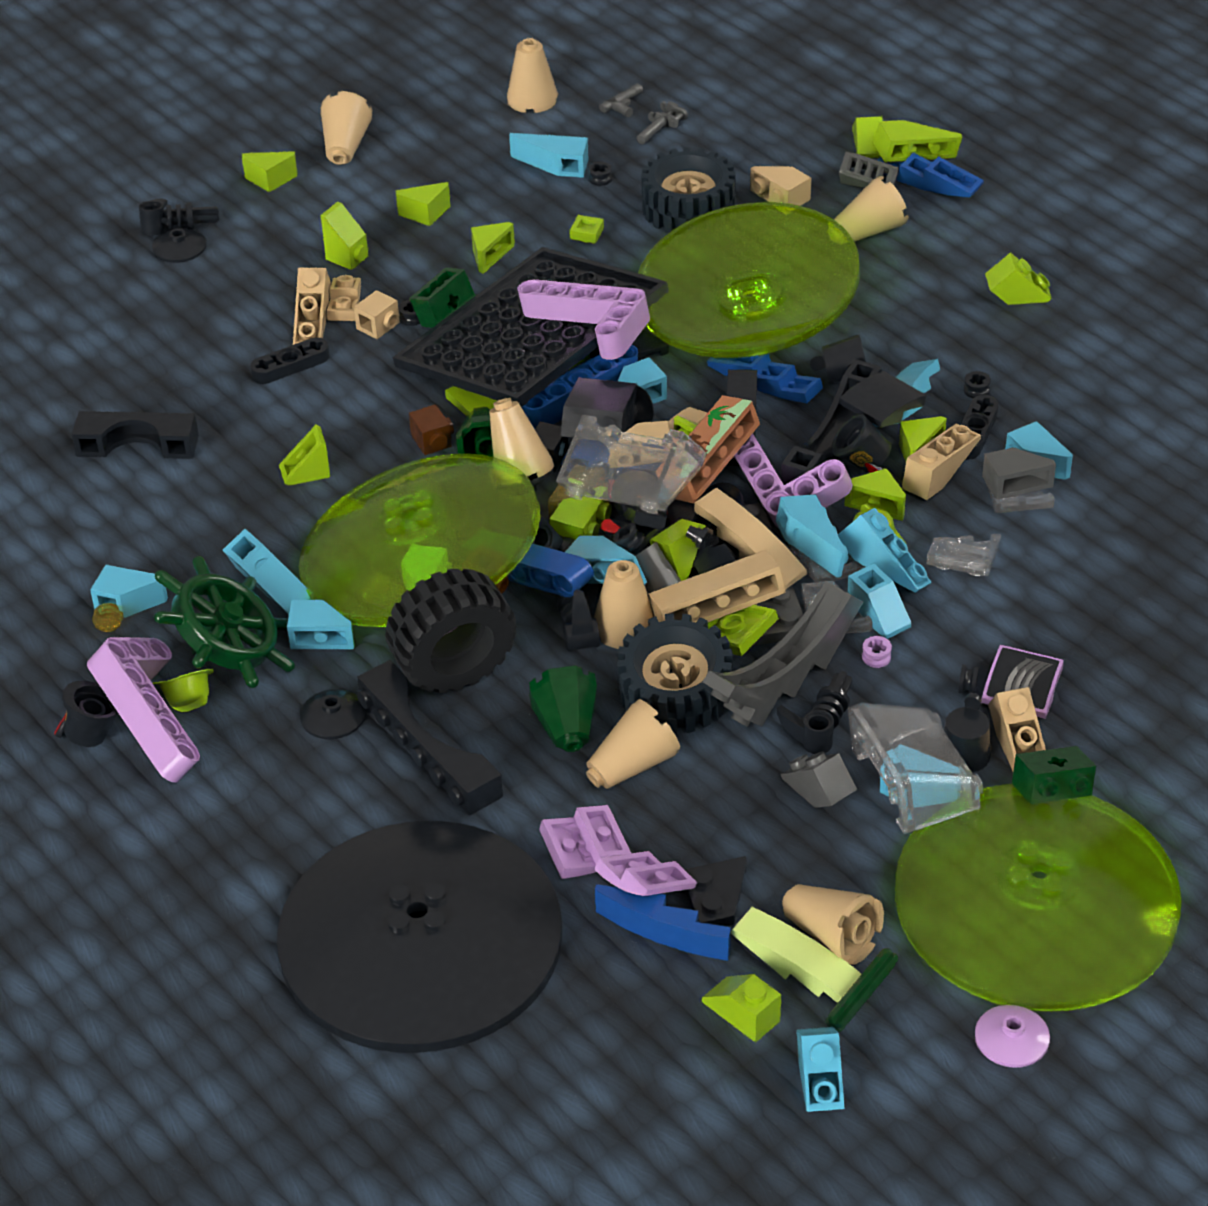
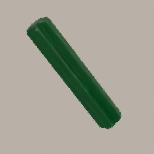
[825,948,899,1032]

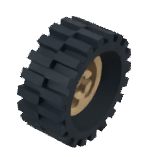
[641,147,736,235]
[617,613,733,734]

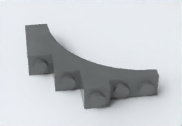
[703,581,863,727]

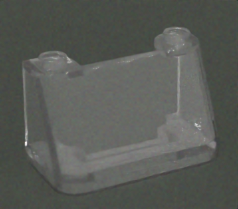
[556,414,707,514]
[848,703,983,834]

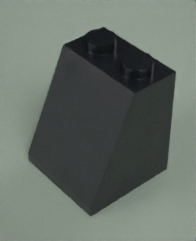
[561,377,637,442]

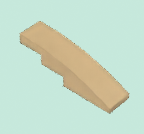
[694,488,807,590]

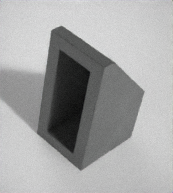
[982,447,1056,500]

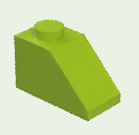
[320,201,368,270]
[702,974,781,1043]

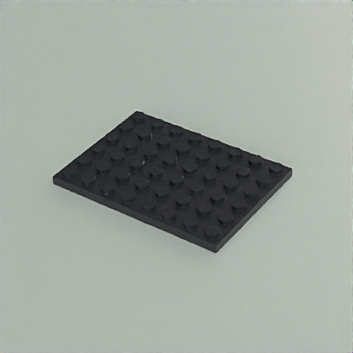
[393,247,669,407]

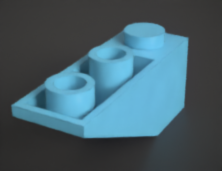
[509,133,589,178]
[776,494,848,578]
[838,508,932,593]
[223,529,315,615]
[565,536,647,585]

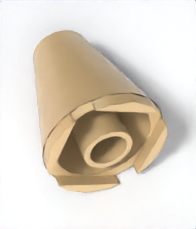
[507,38,558,113]
[321,91,372,165]
[830,176,909,245]
[489,398,554,486]
[594,560,654,649]
[586,699,680,789]
[782,884,884,965]

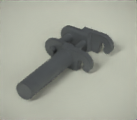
[636,101,688,144]

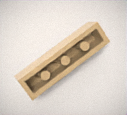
[648,550,786,623]

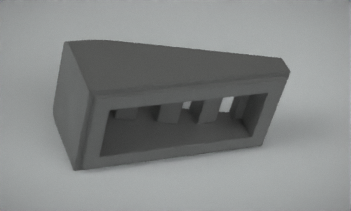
[839,152,899,188]

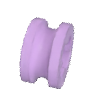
[862,636,892,668]

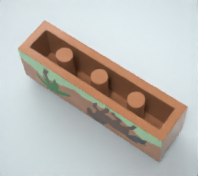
[656,395,760,503]

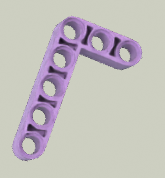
[517,280,650,360]
[734,433,853,528]
[87,637,200,783]

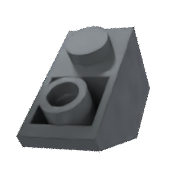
[780,752,857,808]

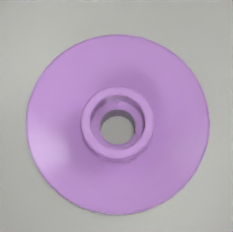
[975,1005,1050,1068]

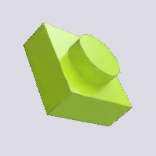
[570,215,604,243]

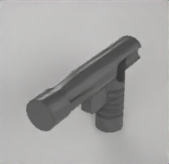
[599,83,643,117]

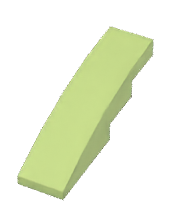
[731,907,861,1003]

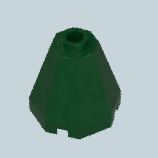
[456,407,494,467]
[529,665,597,752]

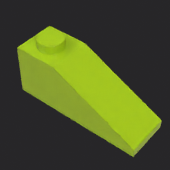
[873,120,963,162]

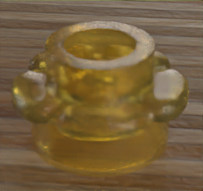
[92,603,124,632]

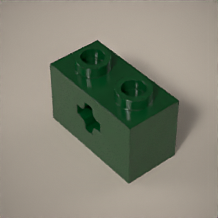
[409,268,476,328]
[1012,746,1096,804]

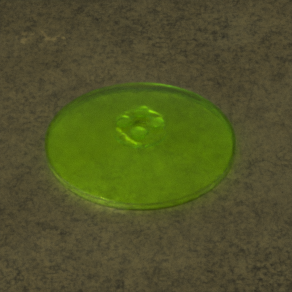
[638,202,861,358]
[299,454,540,627]
[895,784,1182,1011]

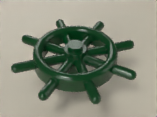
[154,556,295,688]

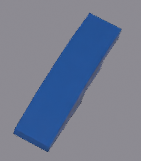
[877,153,984,198]
[707,346,823,403]
[595,884,731,961]

